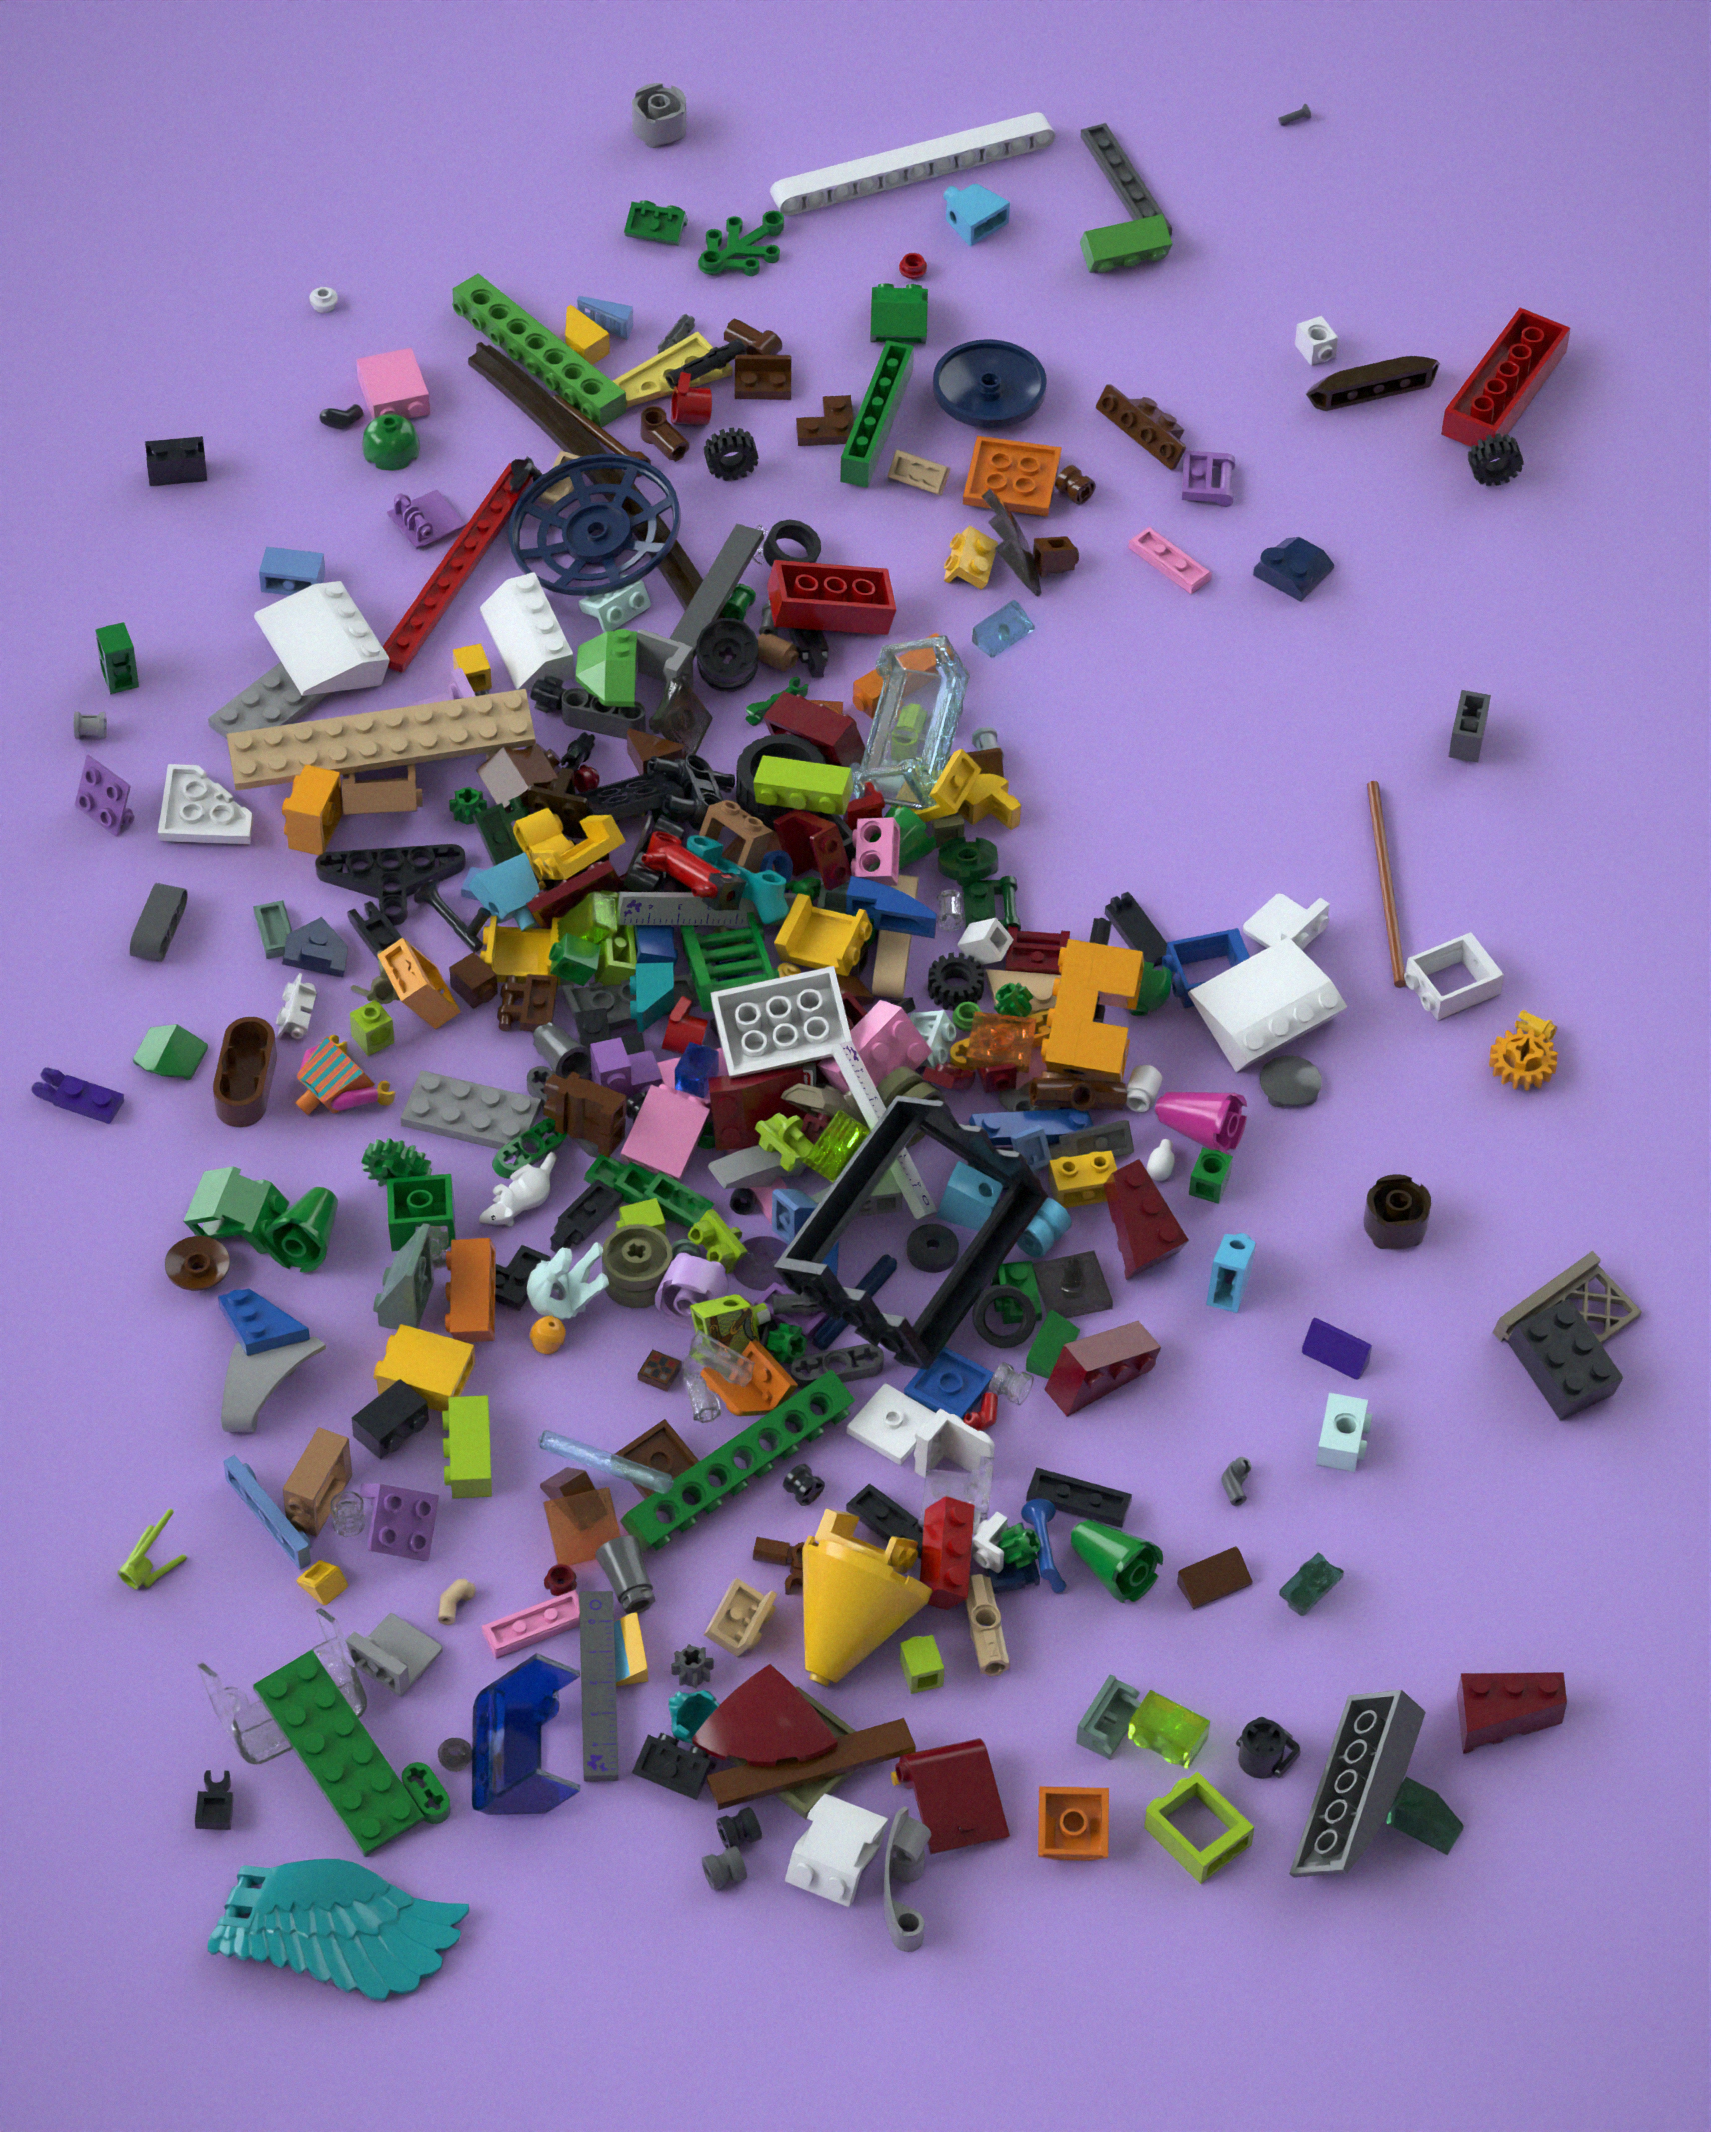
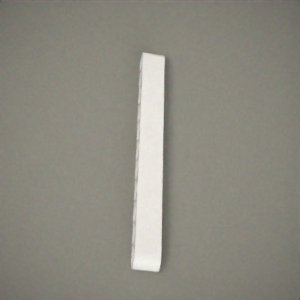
[770,112,1056,216]

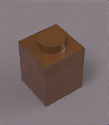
[449,952,498,1009]

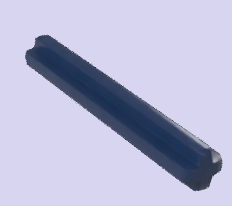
[812,1254,897,1351]

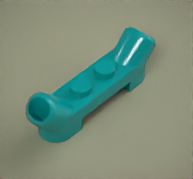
[686,835,790,925]

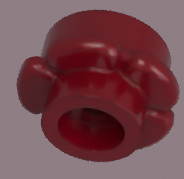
[574,764,600,792]
[544,1564,577,1596]

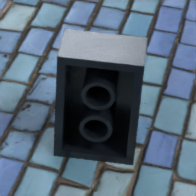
[1507,1298,1624,1421]

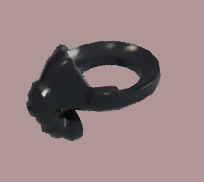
[509,456,543,494]

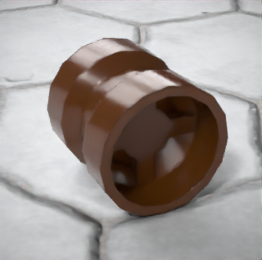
[1055,465,1096,505]

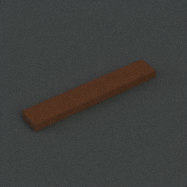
[707,1718,916,1810]

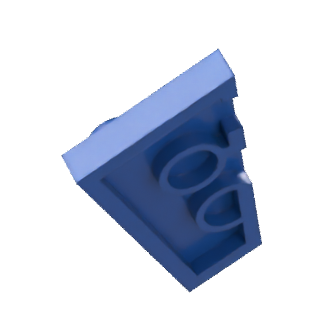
[218,1288,310,1356]

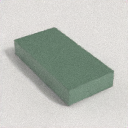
[253,900,292,959]

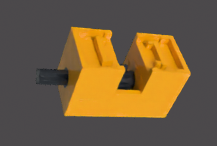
[1041,918,1144,1082]

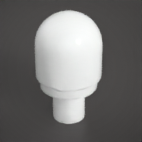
[1147,1139,1175,1181]

